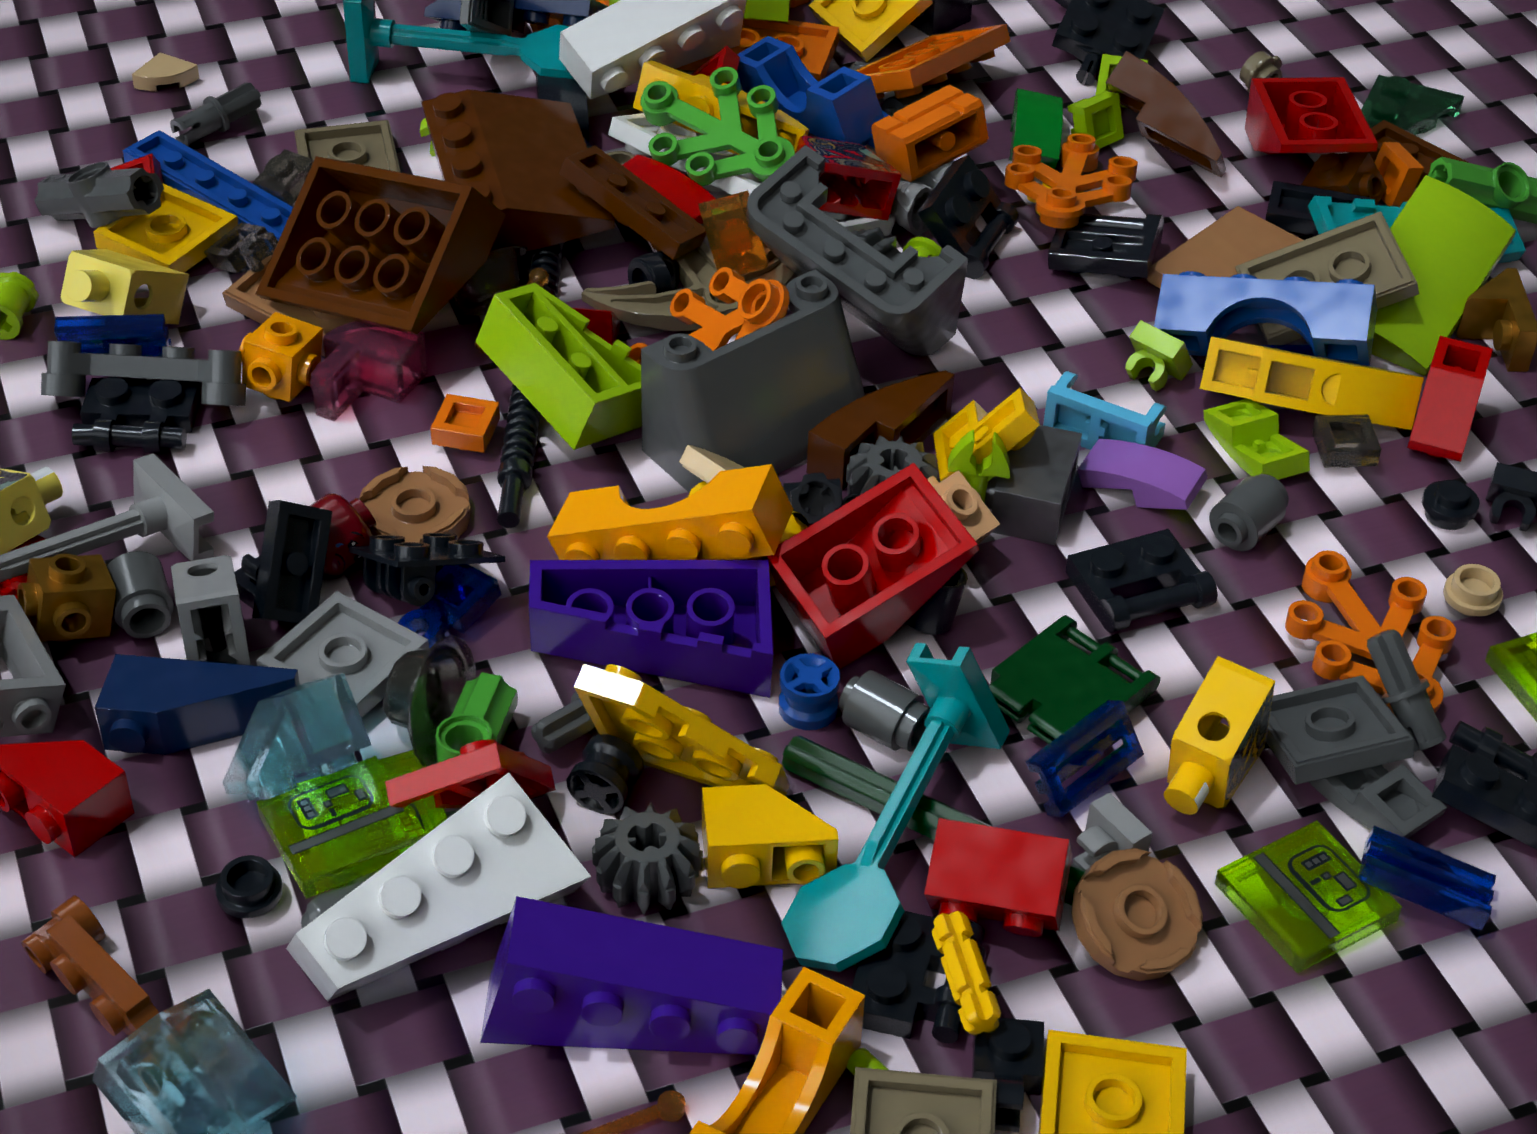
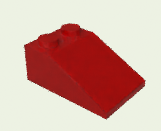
[1245,77,1378,154]
[766,463,979,670]

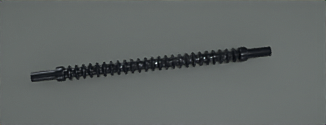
[497,242,564,528]

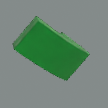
[1009,88,1063,169]

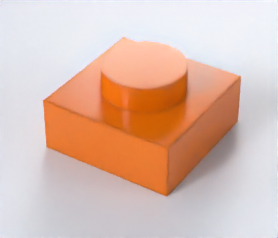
[1374,142,1424,207]
[430,394,500,453]

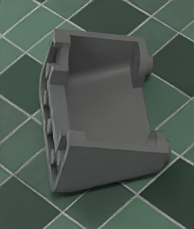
[746,145,968,357]
[641,269,865,492]

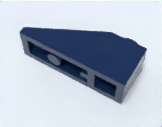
[94,654,304,755]

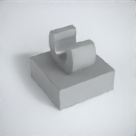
[1073,792,1152,870]

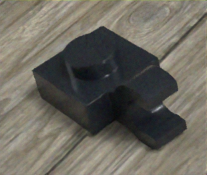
[972,1018,1044,1132]

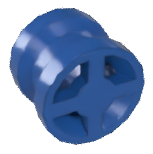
[778,653,840,730]

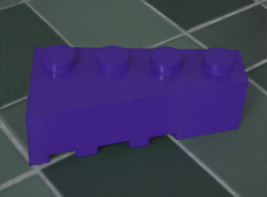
[529,560,773,698]
[480,896,783,1055]

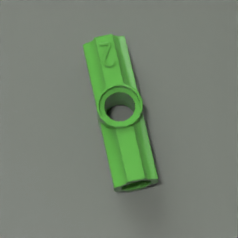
[1428,157,1537,224]

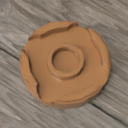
[359,466,471,543]
[1071,848,1203,981]

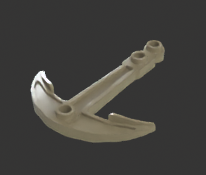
[582,151,798,331]

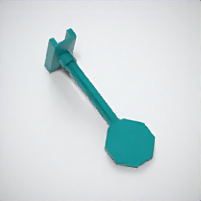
[343,0,574,83]
[781,643,1010,972]

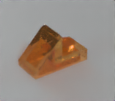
[699,190,768,275]

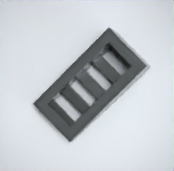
[459,0,515,36]

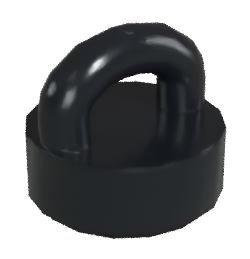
[628,251,679,294]

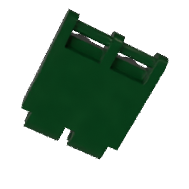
[989,615,1160,752]

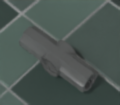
[34,162,164,228]

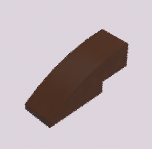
[1106,51,1226,178]
[806,370,955,491]

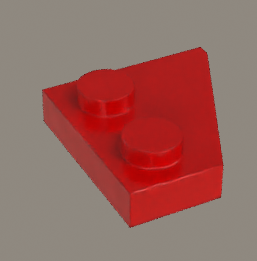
[385,739,556,808]

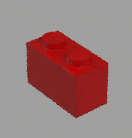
[924,818,1073,937]

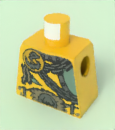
[1164,656,1275,815]

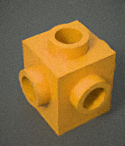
[239,312,323,402]

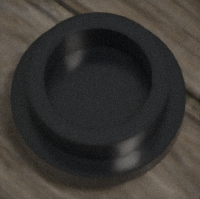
[1422,479,1480,530]
[215,855,283,918]

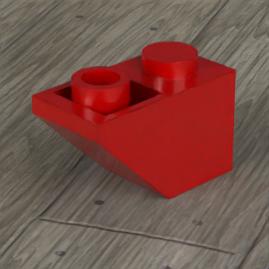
[1407,336,1493,462]
[0,740,135,858]

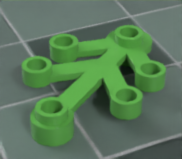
[640,67,795,186]

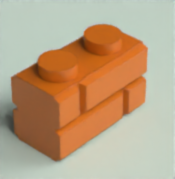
[871,84,989,182]

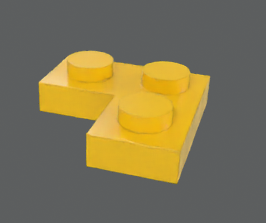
[933,388,1040,481]

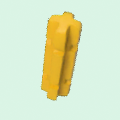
[932,911,1001,1035]

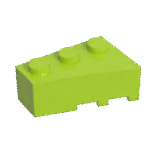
[475,283,642,450]

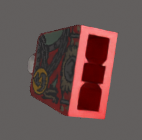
[795,136,902,221]

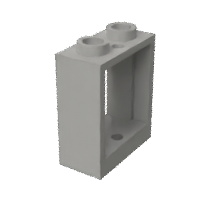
[0,595,66,737]

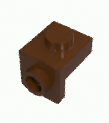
[1301,152,1387,205]

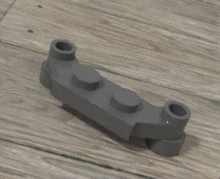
[41,341,246,406]

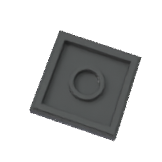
[1265,675,1414,785]

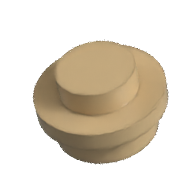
[1443,564,1503,616]

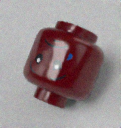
[310,493,377,578]

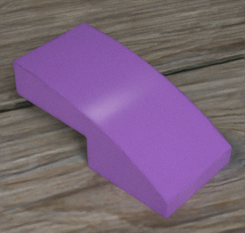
[1077,439,1208,510]

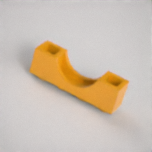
[547,464,793,560]
[689,967,865,1134]

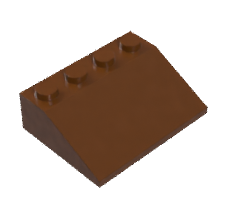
[421,89,616,264]
[255,156,506,335]

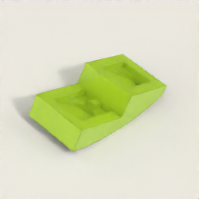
[1203,398,1310,480]

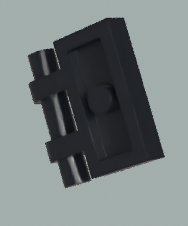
[72,377,201,454]
[1432,721,1537,850]
[851,911,986,1044]

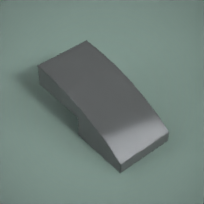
[1309,764,1447,843]

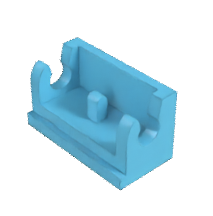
[1043,371,1167,450]

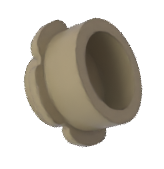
[1240,51,1282,93]

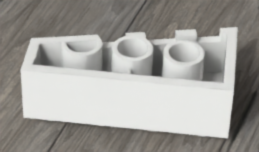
[559,0,746,100]
[286,772,591,1002]

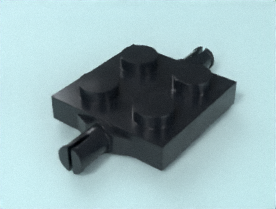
[1052,0,1165,85]

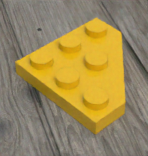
[574,664,790,796]

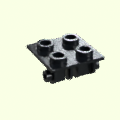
[348,533,505,606]

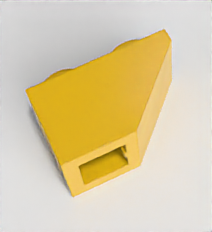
[702,784,839,889]

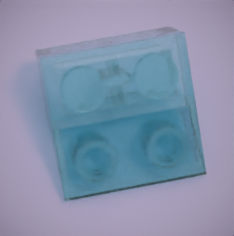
[222,673,371,801]
[92,989,297,1134]

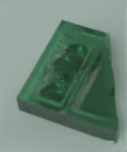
[1361,75,1464,135]

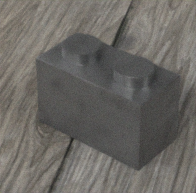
[985,425,1082,546]

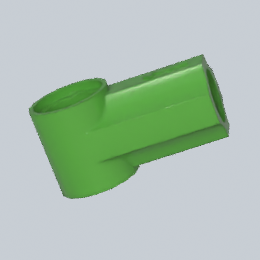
[435,672,518,763]

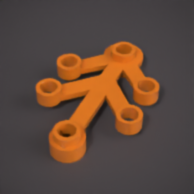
[1004,133,1138,229]
[629,267,789,365]
[1285,550,1456,718]

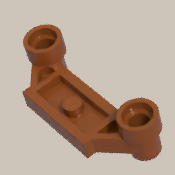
[21,895,225,1097]

